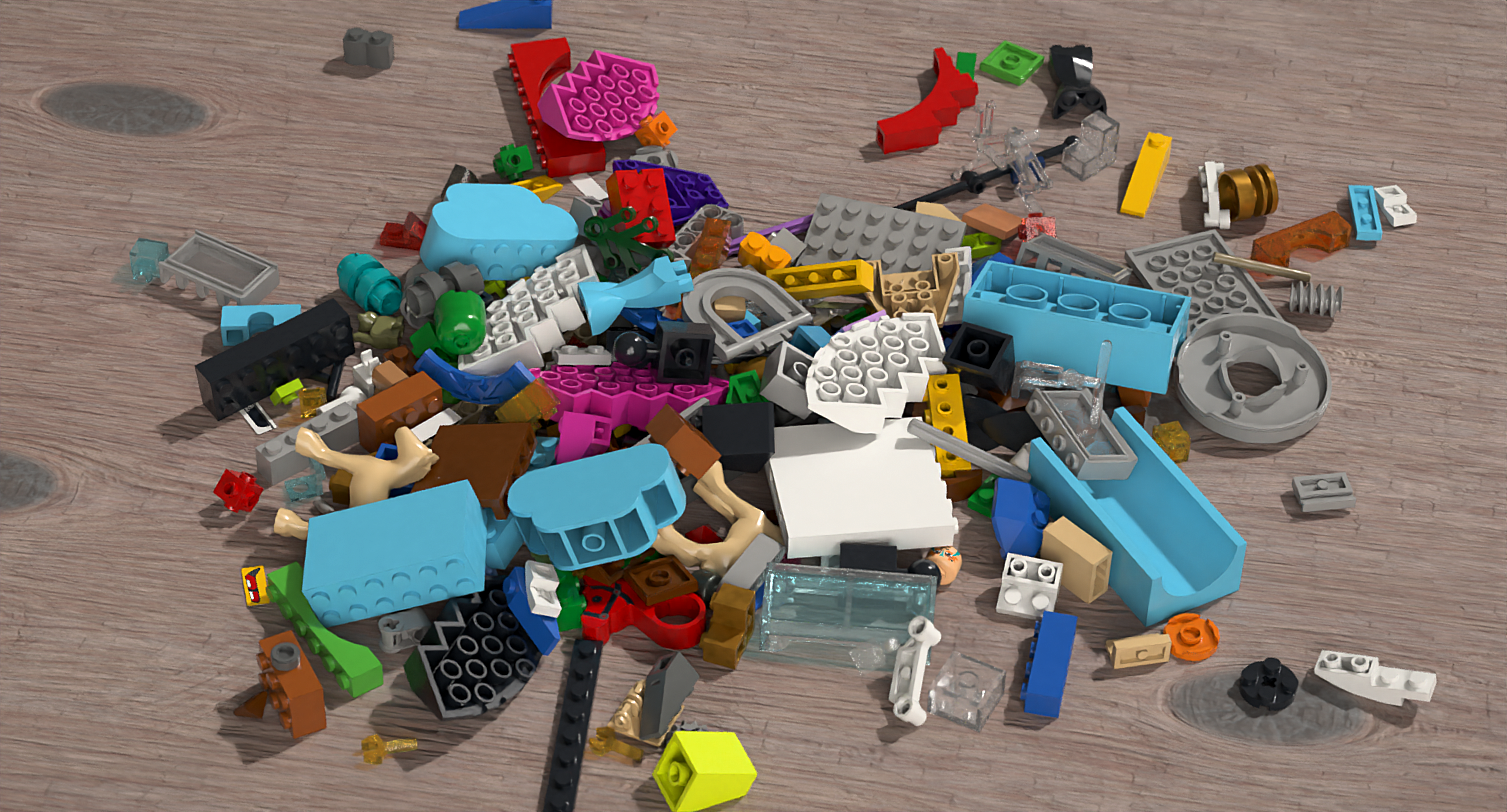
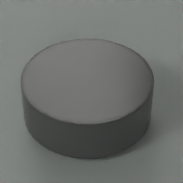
[271,642,301,671]

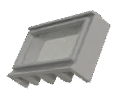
[158,229,280,307]
[1014,232,1133,285]
[1025,388,1138,480]

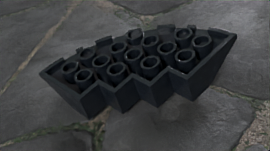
[403,575,543,721]

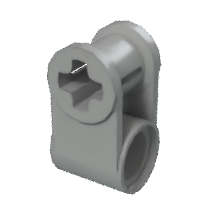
[378,607,432,653]

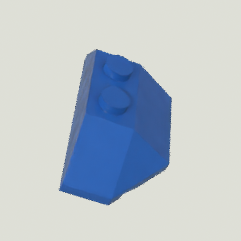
[991,478,1050,561]

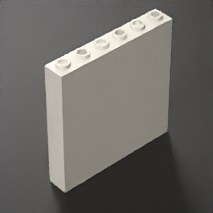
[764,417,958,559]

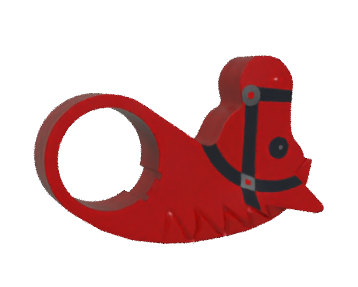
[581,575,706,650]

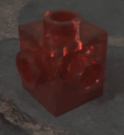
[1018,213,1057,242]

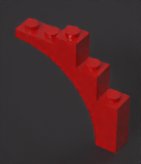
[876,47,979,154]

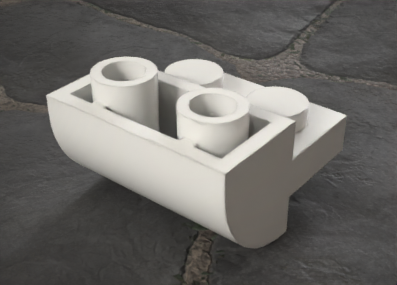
[996,553,1063,621]

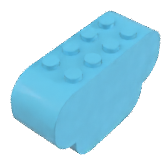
[419,183,579,280]
[507,444,686,571]

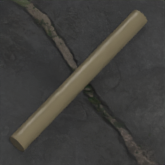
[1212,252,1311,282]

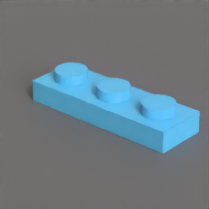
[1347,185,1382,241]

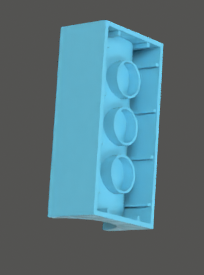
[962,260,1192,394]
[1028,406,1247,627]

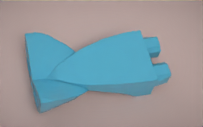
[577,256,694,336]

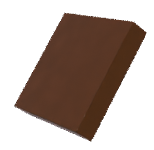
[623,555,699,606]

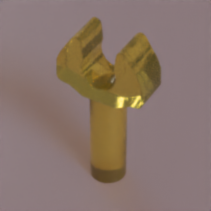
[589,727,644,761]
[361,734,418,765]

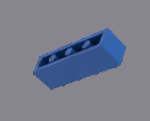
[1020,611,1078,718]

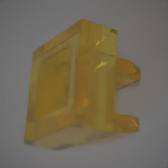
[298,387,327,418]

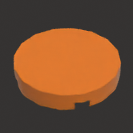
[1163,613,1220,661]

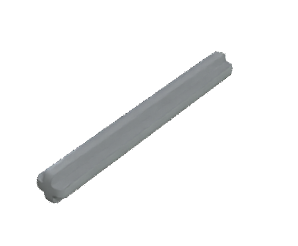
[907,418,1031,483]

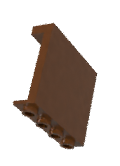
[411,423,538,520]

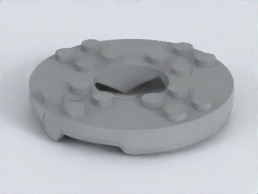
[1173,313,1332,443]

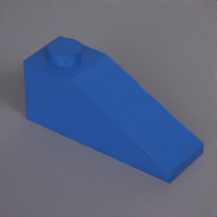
[503,566,561,656]

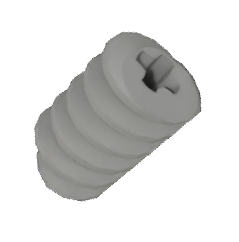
[1289,281,1344,318]

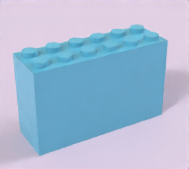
[302,479,487,628]

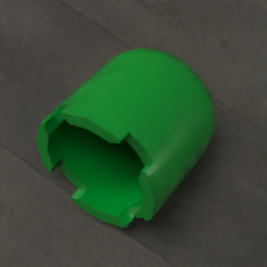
[433,290,486,355]

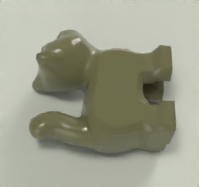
[353,311,404,349]

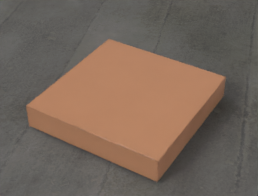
[961,203,1028,240]

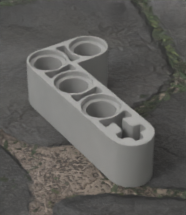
[668,204,744,263]

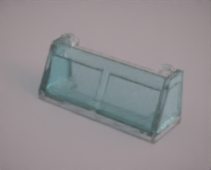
[759,562,937,665]

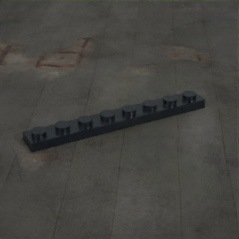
[543,639,603,812]

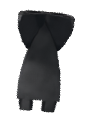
[1048,44,1107,119]
[964,393,1078,458]

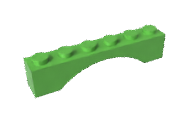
[266,561,384,698]

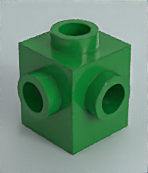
[493,144,534,181]

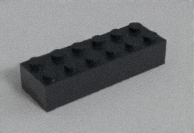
[195,298,356,421]

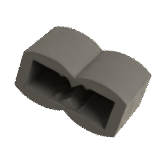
[343,28,395,69]

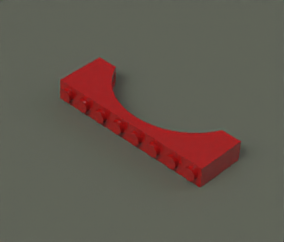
[507,37,606,178]

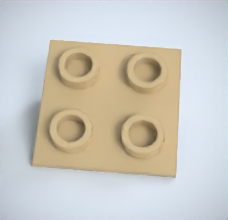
[607,679,685,747]

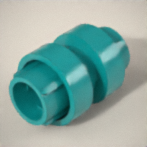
[337,253,403,316]

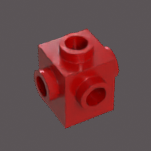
[213,469,264,513]

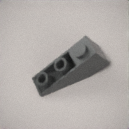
[639,651,700,741]

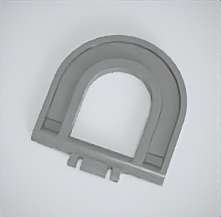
[681,268,812,362]

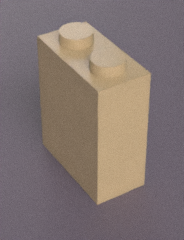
[1040,516,1112,604]

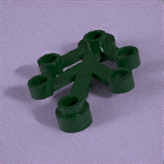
[584,206,674,277]

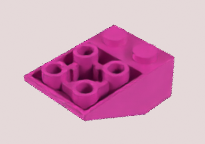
[555,411,613,465]

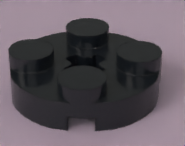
[1239,657,1299,711]

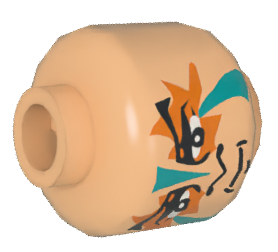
[925,546,962,585]

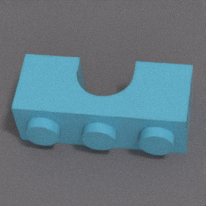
[221,304,302,346]

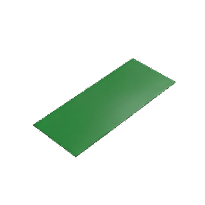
[956,52,977,80]

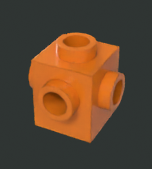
[634,110,678,148]

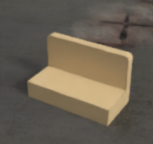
[1105,633,1172,669]

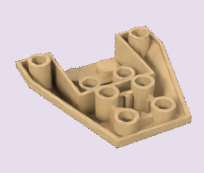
[864,252,960,328]

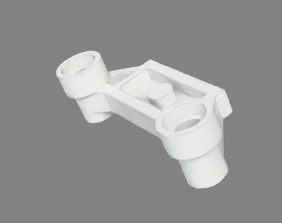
[1198,161,1230,229]
[889,616,941,726]

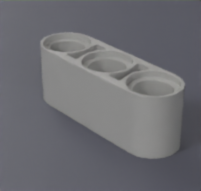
[716,533,786,593]

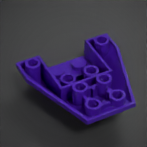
[612,159,729,226]

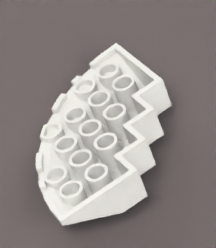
[458,244,600,376]
[805,313,947,434]

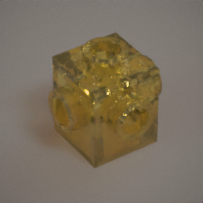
[1151,421,1191,464]

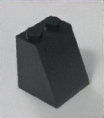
[942,321,1016,396]
[691,402,775,473]

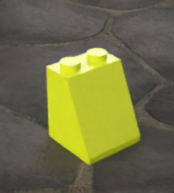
[652,731,758,812]

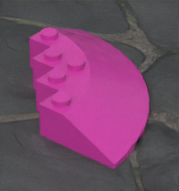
[537,50,660,141]
[525,362,729,432]

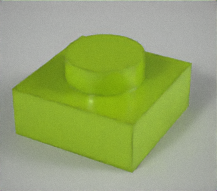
[270,378,303,406]

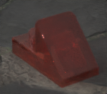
[380,211,427,251]

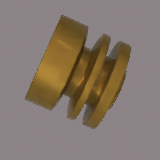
[1218,163,1279,222]

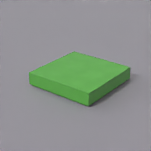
[980,40,1044,86]

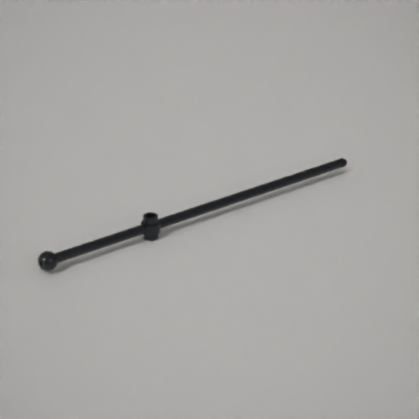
[802,135,1082,243]

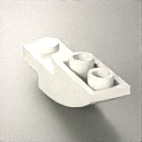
[1314,650,1437,706]

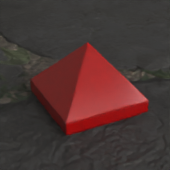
[685,524,723,544]

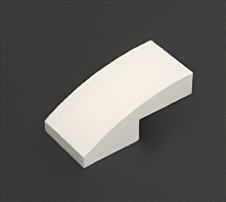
[1374,185,1417,227]
[525,560,562,618]

